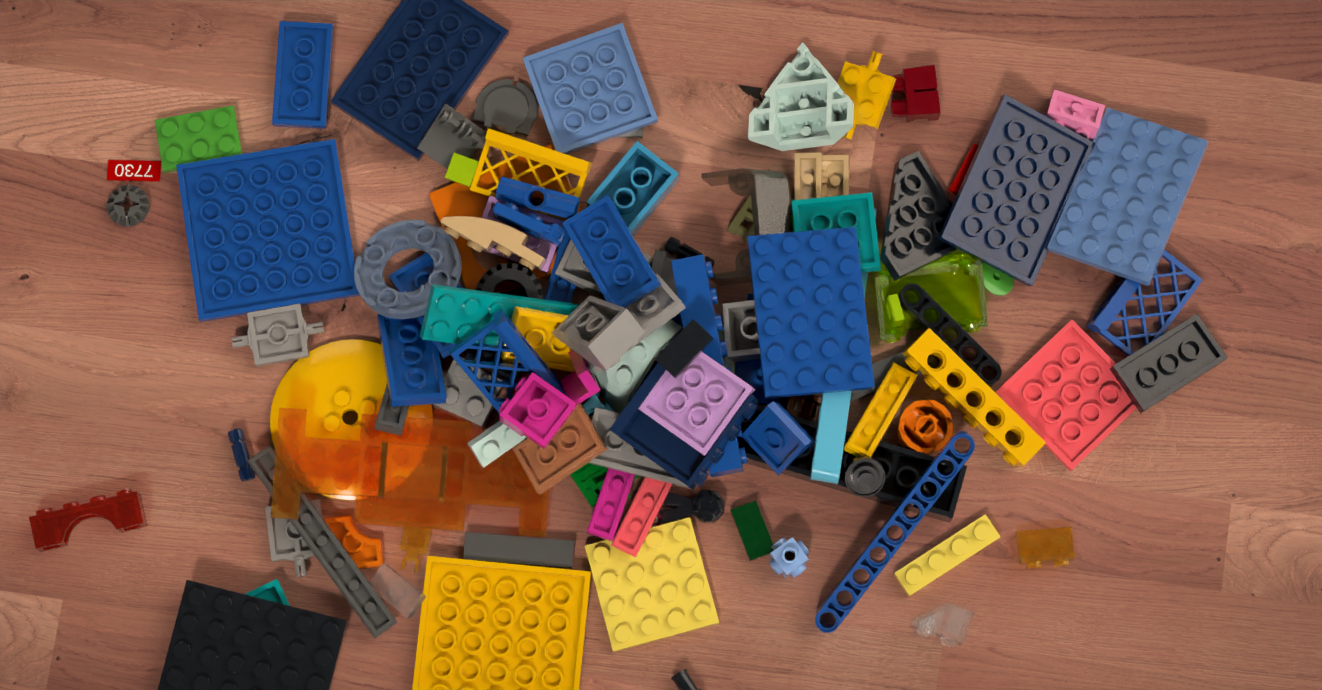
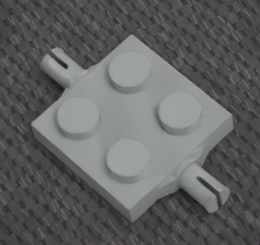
[232,304,325,367]
[265,500,322,578]

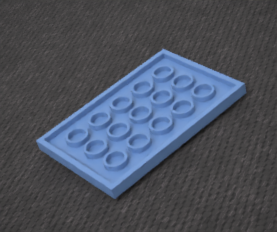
[1047,107,1208,286]

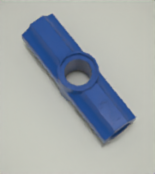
[496,176,580,219]

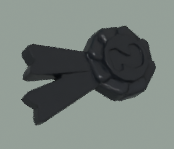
[660,490,725,524]

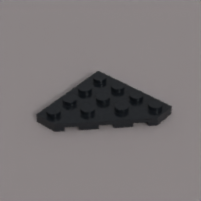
[880,151,958,281]

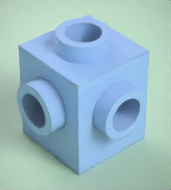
[769,537,809,579]

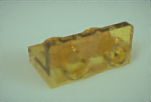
[1016,527,1077,569]

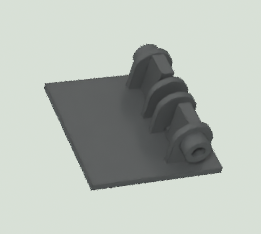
[417,104,487,170]

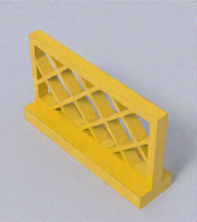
[470,128,593,221]

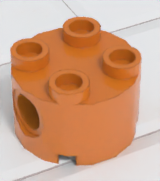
[896,400,953,456]

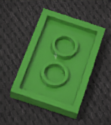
[155,106,243,173]

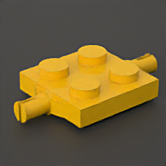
[837,51,896,140]

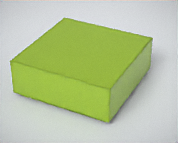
[445,153,479,187]
[884,294,905,328]

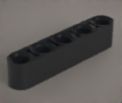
[898,283,1002,386]

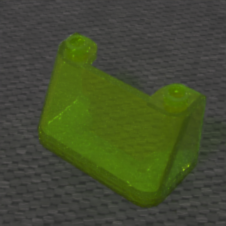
[870,252,988,343]

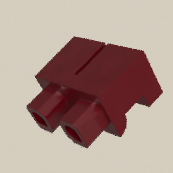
[891,65,941,122]

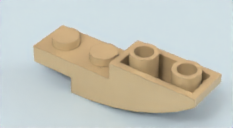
[441,216,546,271]

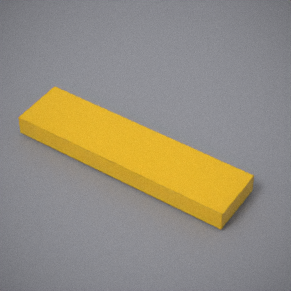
[844,362,917,457]

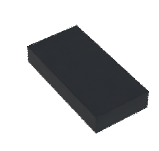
[655,319,714,379]

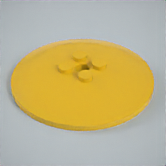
[270,339,433,501]

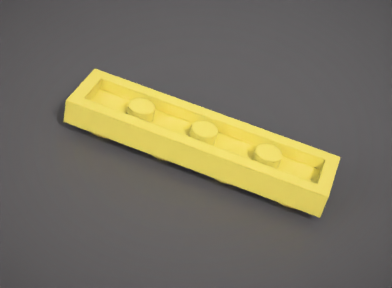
[894,514,1000,597]

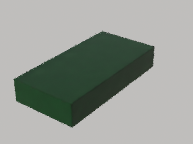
[730,500,773,562]

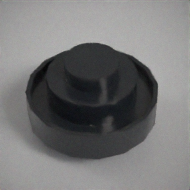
[844,456,885,497]

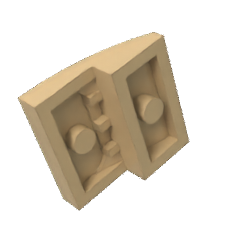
[795,153,849,200]

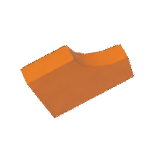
[323,515,384,570]

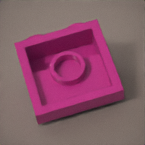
[499,372,577,449]

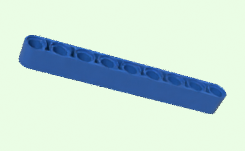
[815,431,975,633]

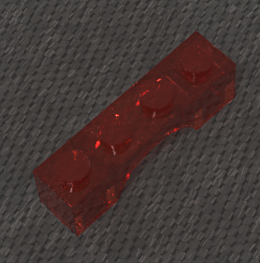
[29,489,148,552]

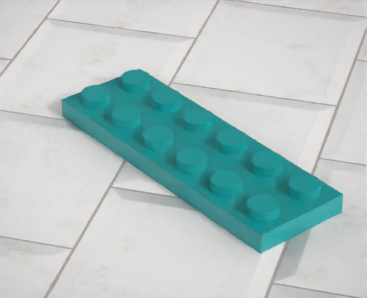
[420,284,580,346]

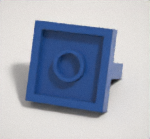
[742,401,815,476]

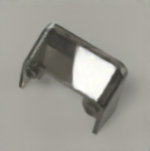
[701,168,794,286]

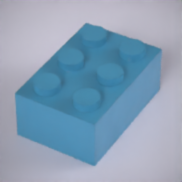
[586,141,679,236]

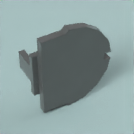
[473,79,538,136]

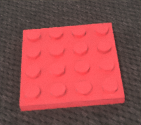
[995,320,1136,472]

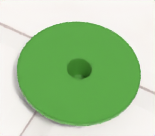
[979,262,1014,296]

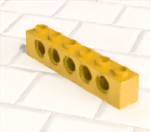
[902,328,1046,468]

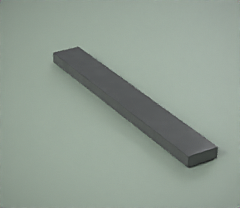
[247,445,397,639]

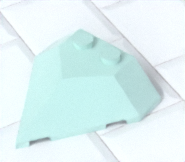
[748,42,854,151]
[590,319,683,414]

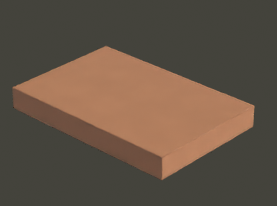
[512,403,607,495]

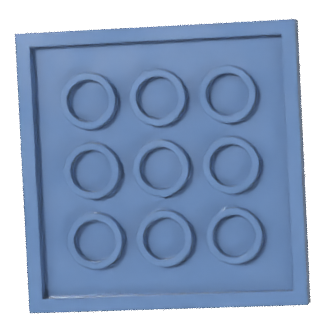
[522,23,658,154]

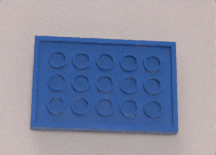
[747,227,875,399]

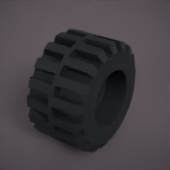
[476,263,543,299]

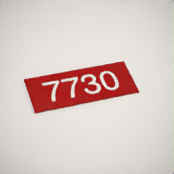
[107,160,161,182]

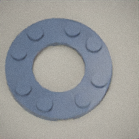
[354,220,462,319]

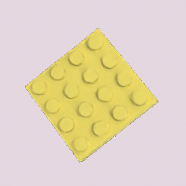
[585,517,719,652]

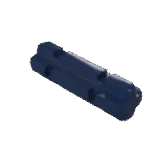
[228,428,255,482]

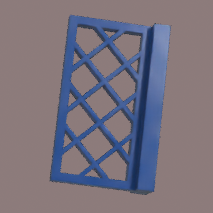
[1086,249,1203,356]
[449,309,566,414]

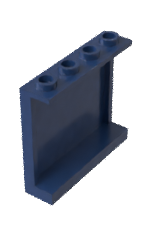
[609,363,758,490]

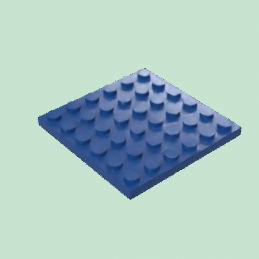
[176,139,360,322]

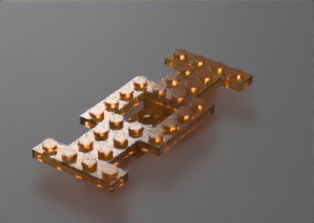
[271,408,549,538]

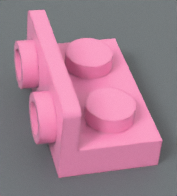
[1046,90,1105,141]

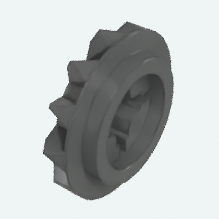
[106,184,150,227]

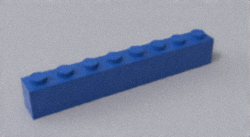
[671,255,748,477]

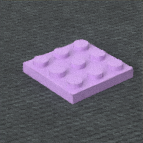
[638,352,755,457]

